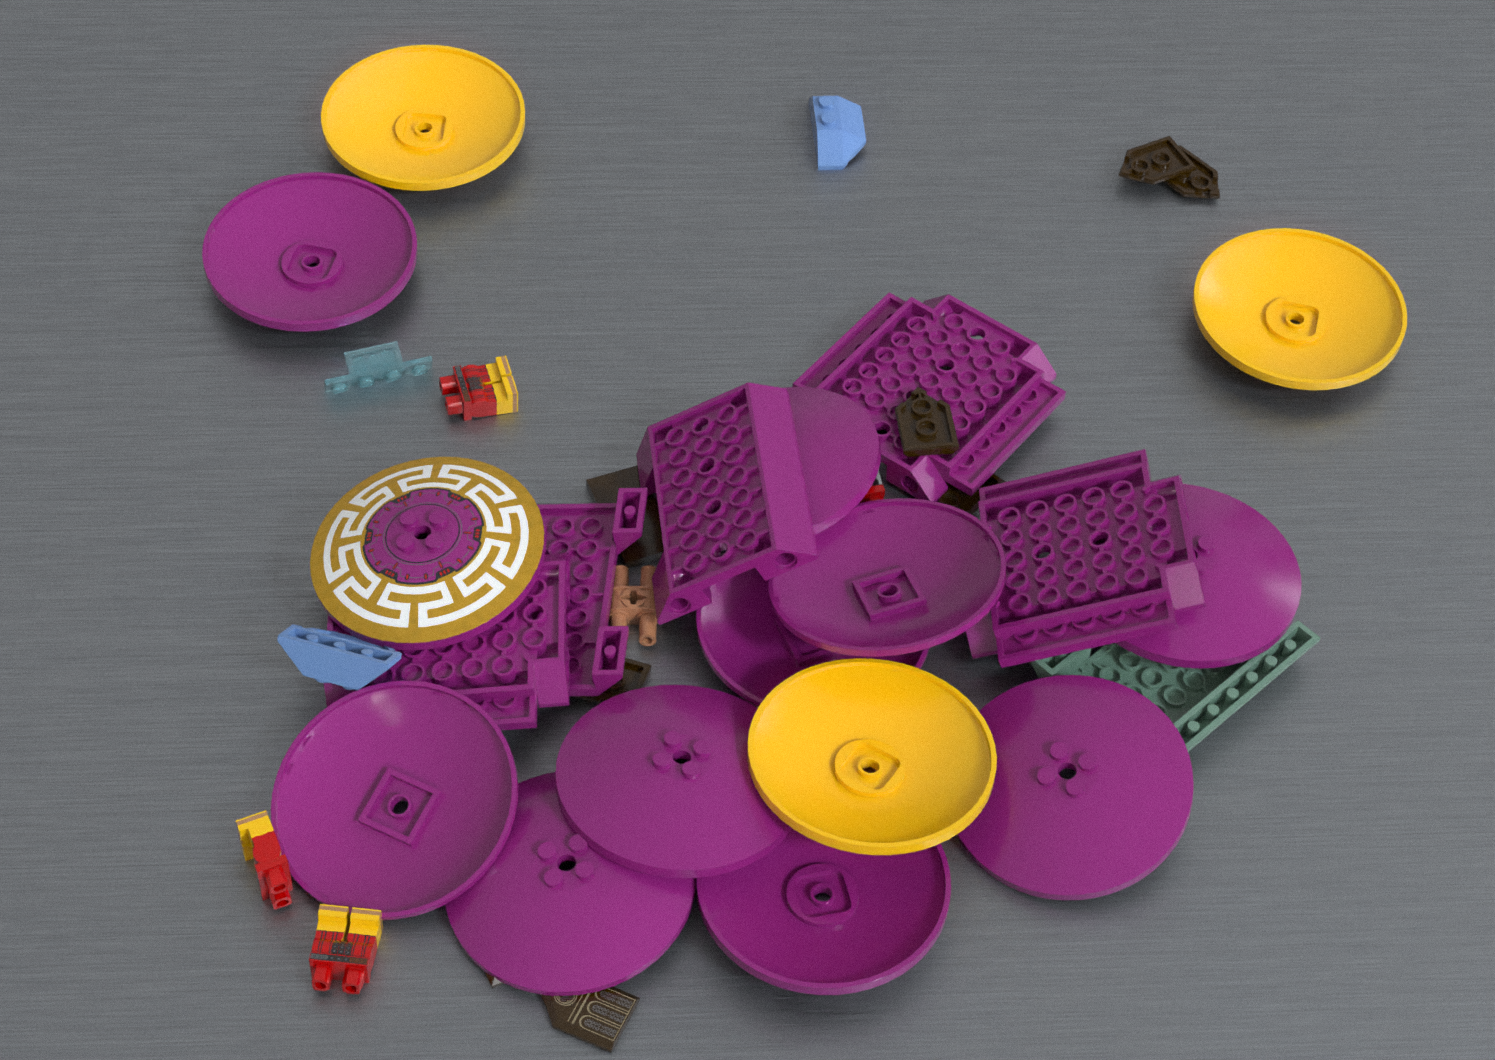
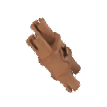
[608,565,658,646]

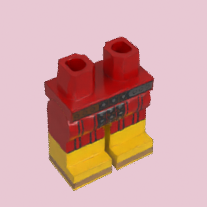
[439,355,518,421]
[236,810,293,910]
[309,904,383,995]

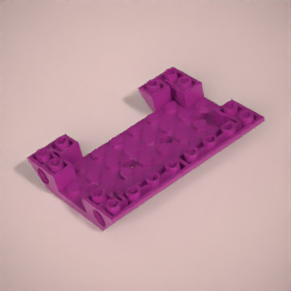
[636,382,819,625]

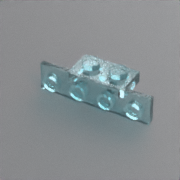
[324,341,433,394]

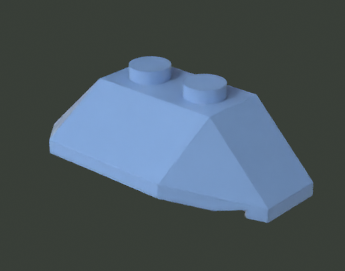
[808,96,866,170]
[277,624,402,690]

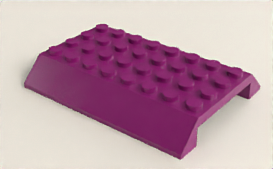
[528,488,648,696]

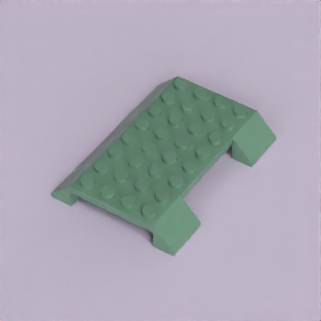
[1031,620,1321,752]

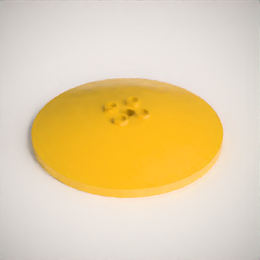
[321,45,525,191]
[1192,228,1407,390]
[747,658,997,855]

